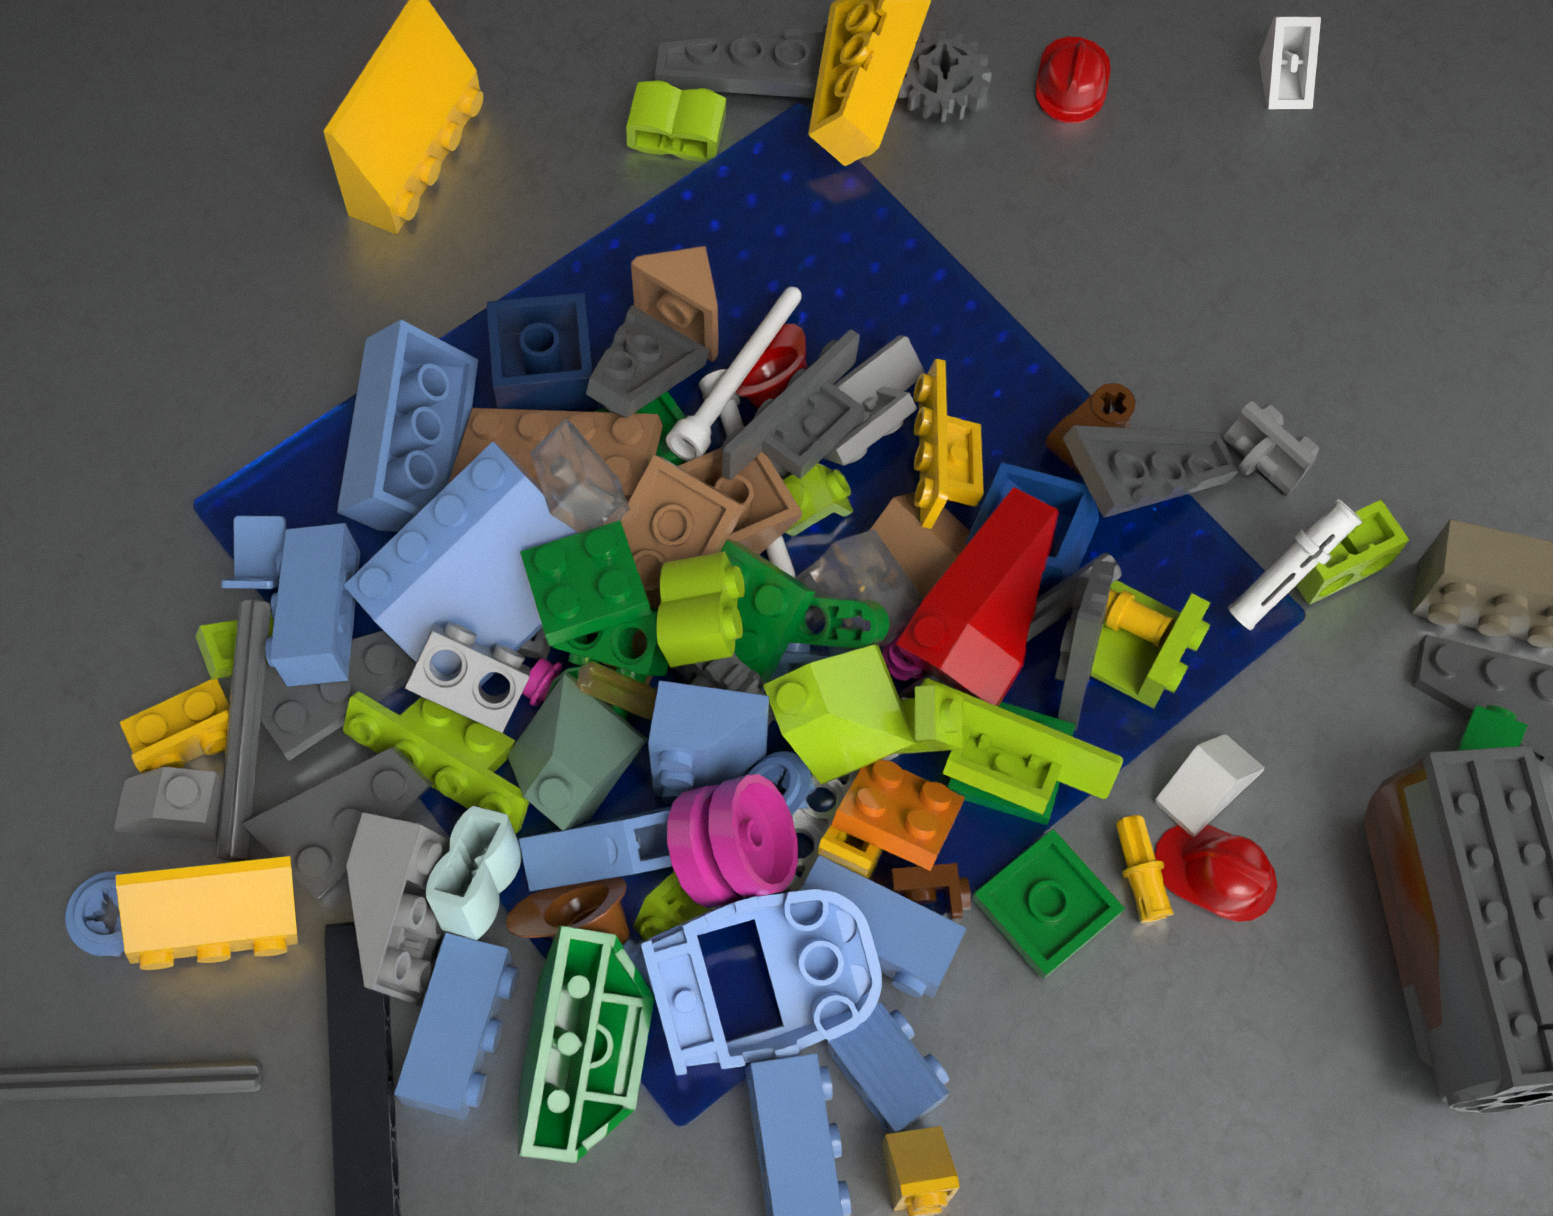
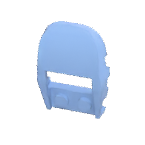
[641,889,882,1075]

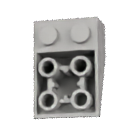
[346,812,450,1006]

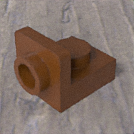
[889,863,971,924]

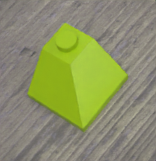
[763,645,917,784]

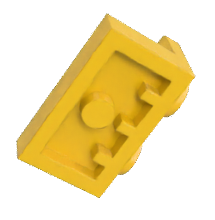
[119,679,230,774]

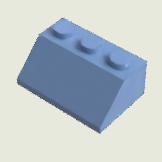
[648,681,769,805]

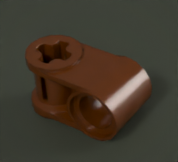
[1045,383,1136,478]

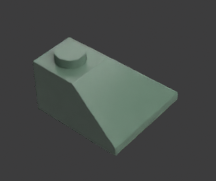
[507,673,647,831]

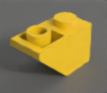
[882,1126,960,1216]

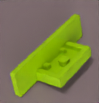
[921,678,1123,815]
[343,691,529,835]

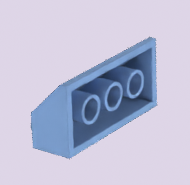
[337,319,478,532]

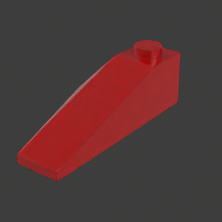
[896,487,1059,706]

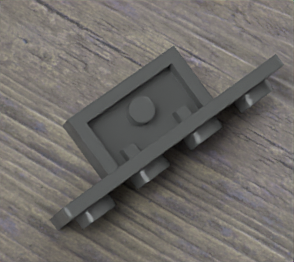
[721,329,865,481]

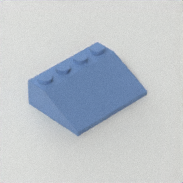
[344,441,582,686]

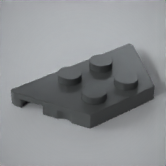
[1055,559,1116,731]

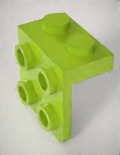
[1091,580,1211,709]

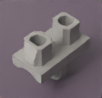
[1223,401,1319,495]

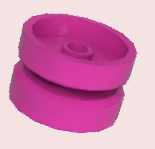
[667,774,798,908]

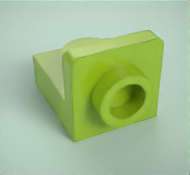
[633,871,718,941]

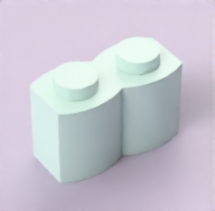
[426,806,522,940]

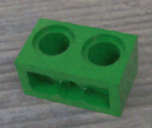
[552,606,669,683]

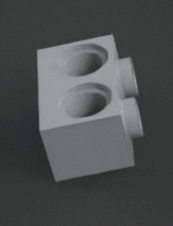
[405,622,530,733]

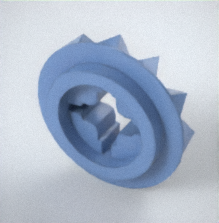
[745,751,817,818]
[65,871,128,957]

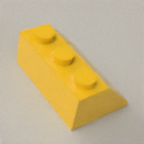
[116,856,298,970]

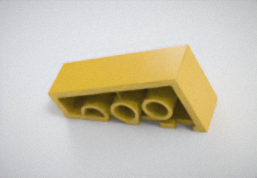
[808,0,931,166]

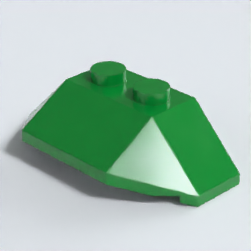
[518,925,655,1163]

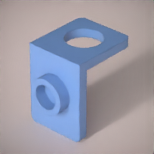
[221,516,286,589]

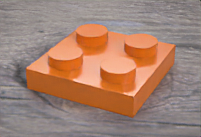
[831,760,965,871]

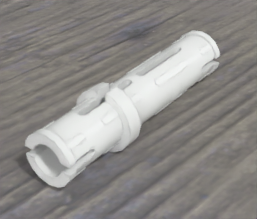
[1228,499,1363,630]

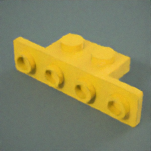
[913,358,984,529]

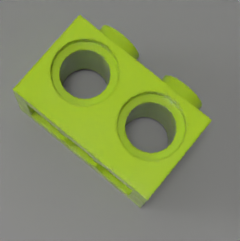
[1296,499,1409,605]

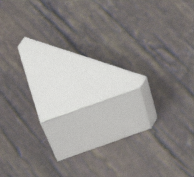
[1259,16,1321,109]
[1155,734,1265,838]

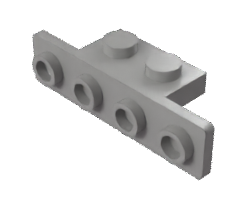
[769,335,925,480]

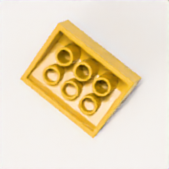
[323,0,483,235]

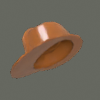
[506,877,629,945]

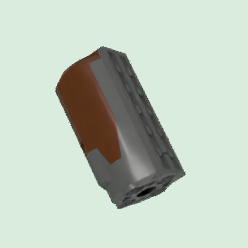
[1363,746,1553,1114]

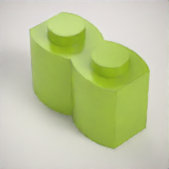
[626,80,726,163]
[657,551,745,667]

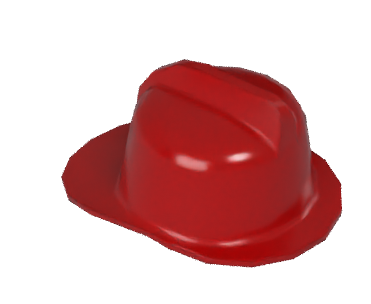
[1036,36,1111,123]
[736,324,808,409]
[1154,825,1278,922]

